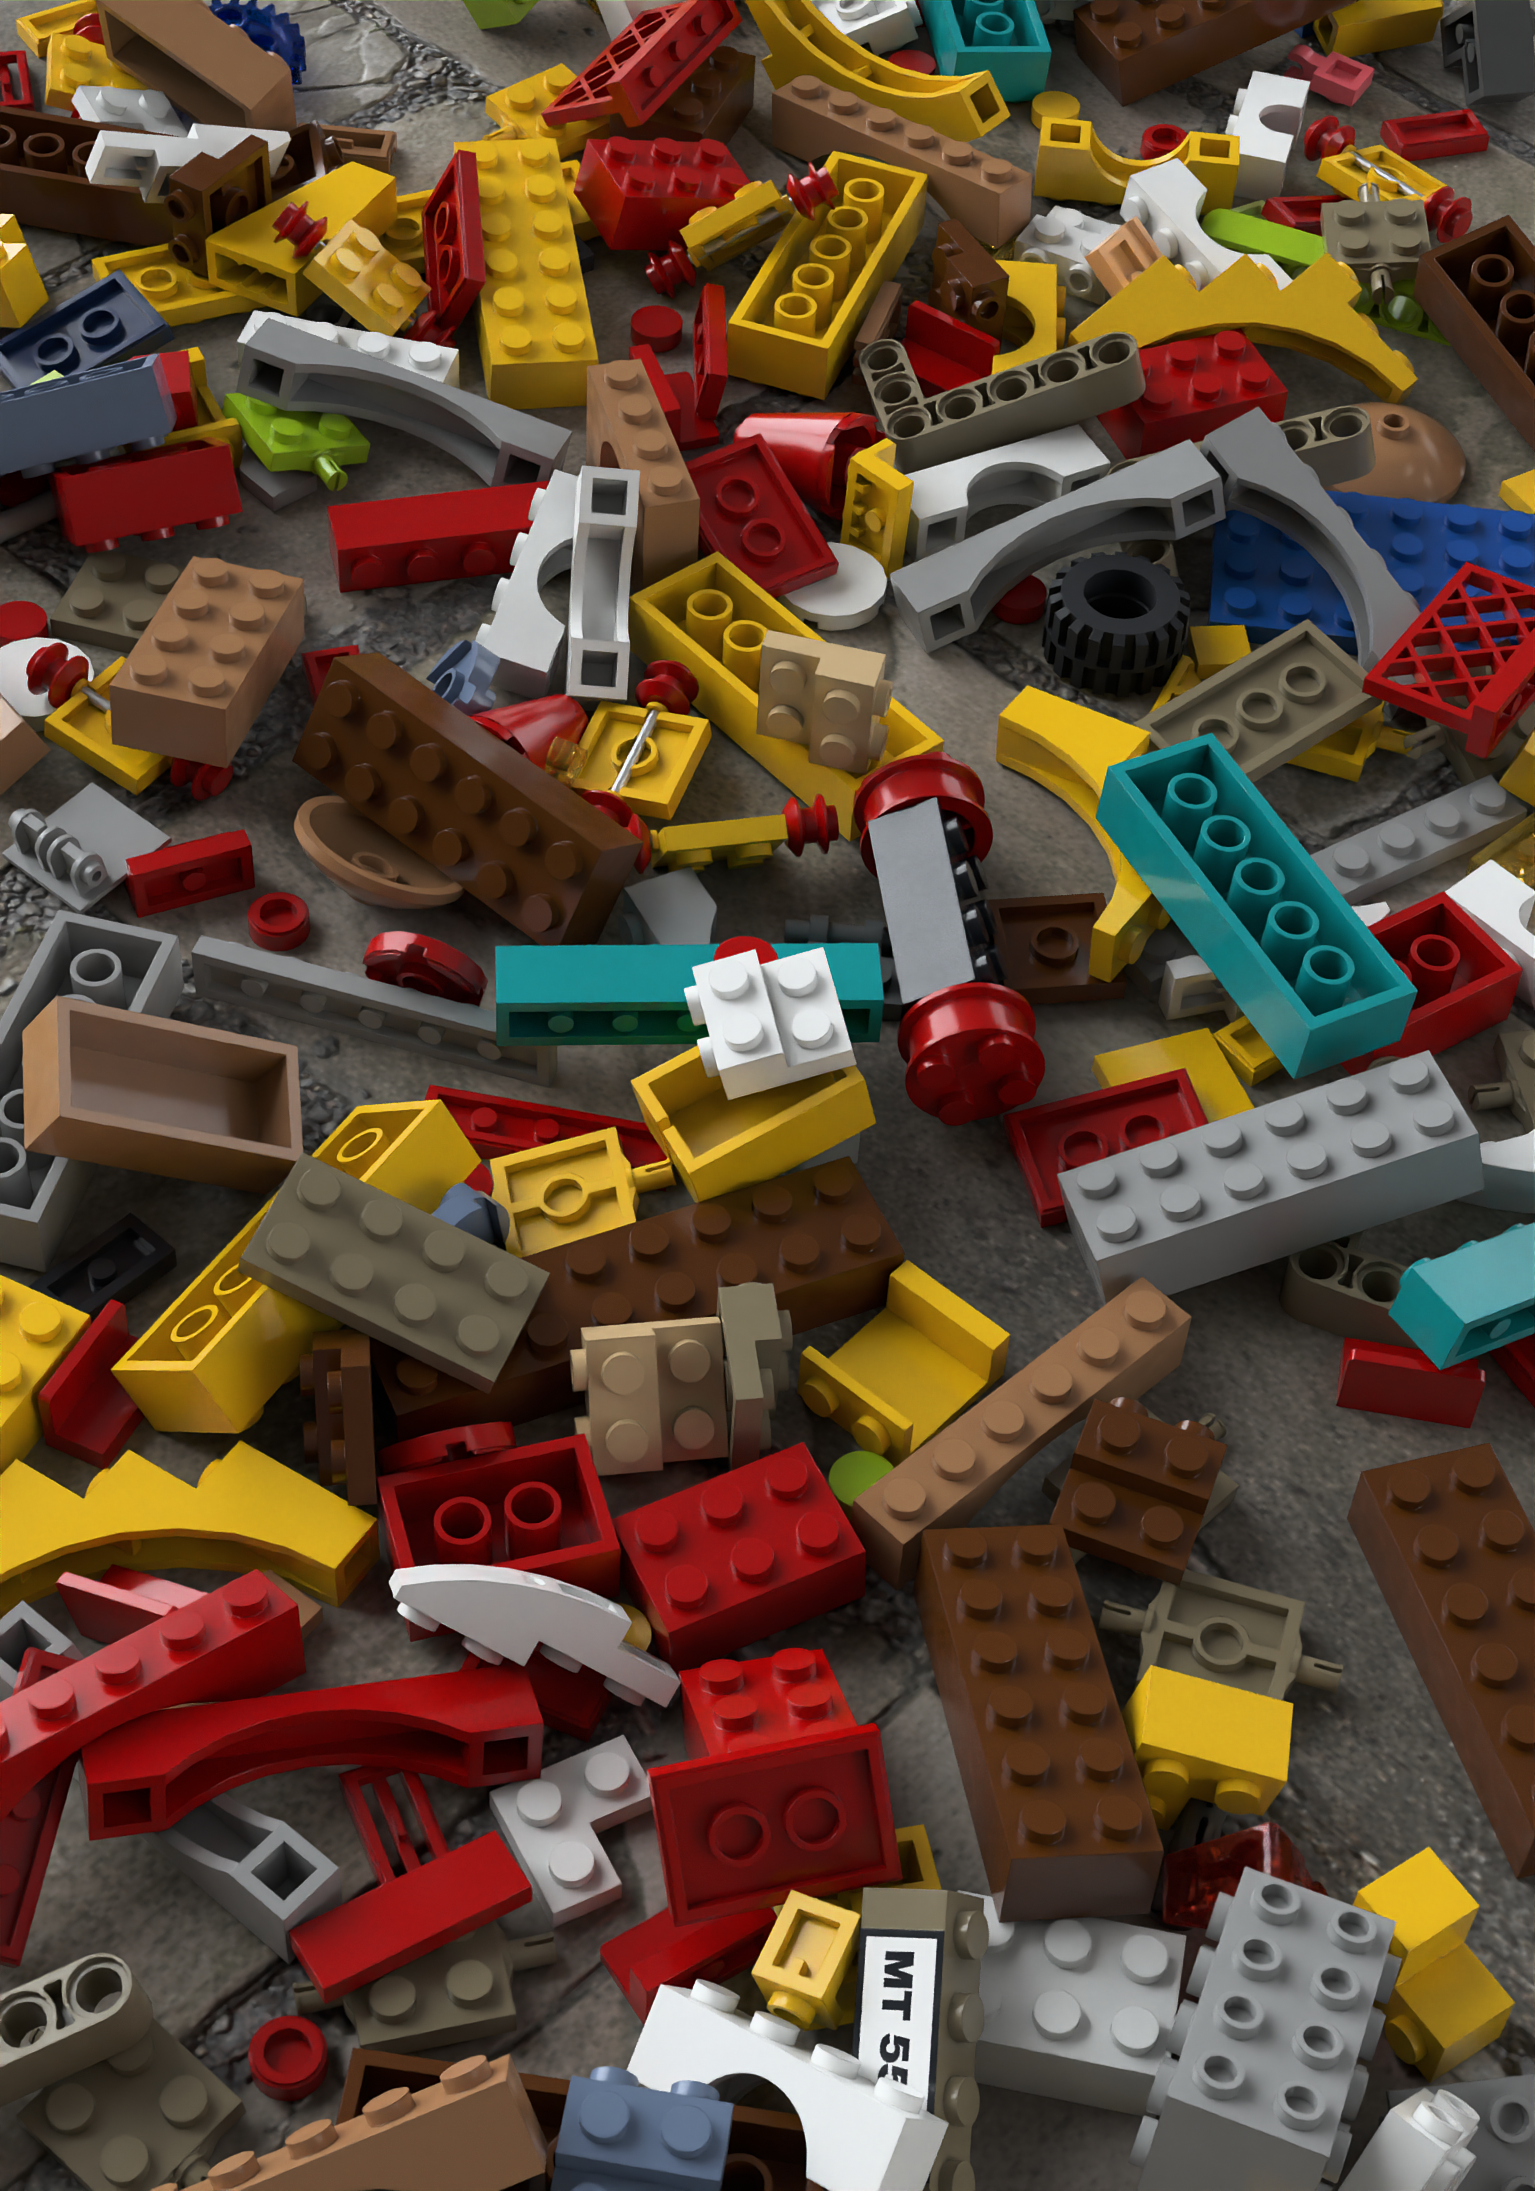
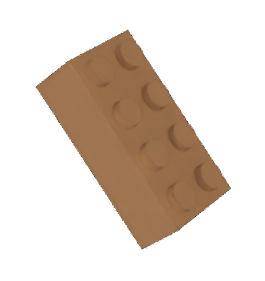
[96,0,297,132]
[109,556,304,768]
[22,996,303,1195]

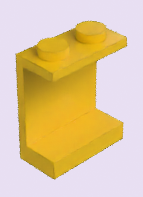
[797,1260,1011,1467]

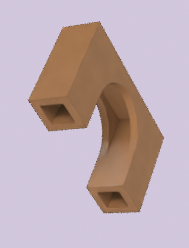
[586,359,700,593]

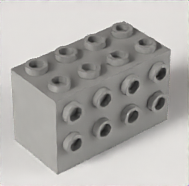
[1128,1866,1402,2191]

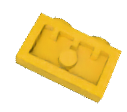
[840,438,914,578]

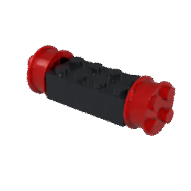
[853,751,1045,1126]

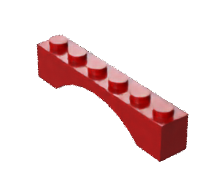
[0,1569,306,1824]
[78,1664,544,1841]

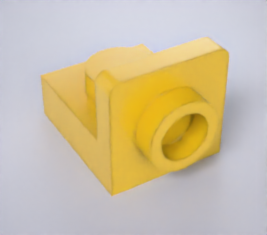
[751,1890,862,2030]

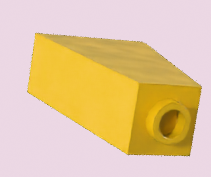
[205,161,398,317]

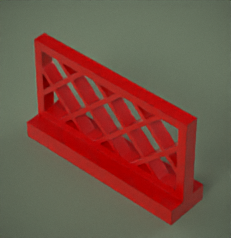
[541,0,743,128]
[1362,562,1535,759]

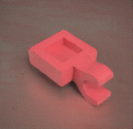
[1283,44,1375,107]

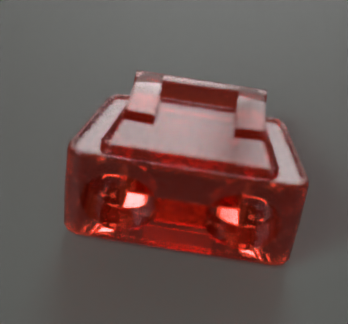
[1162,1822,1328,1929]

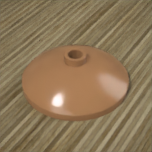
[1322,402,1466,504]
[294,796,466,909]

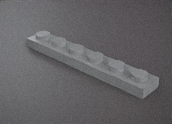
[191,935,557,1088]

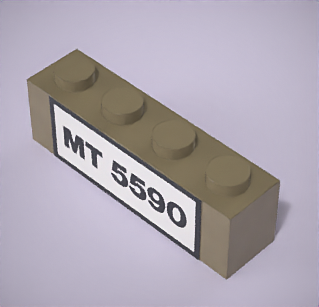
[852,1887,989,2191]

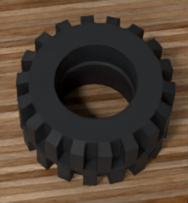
[1042,551,1191,697]

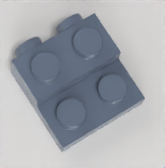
[550,2066,734,2191]

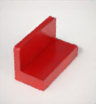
[900,300,1000,398]
[629,344,719,451]
[123,829,255,918]
[37,1299,145,1470]
[1336,1337,1486,1429]
[55,1563,209,1645]
[600,1907,778,2025]

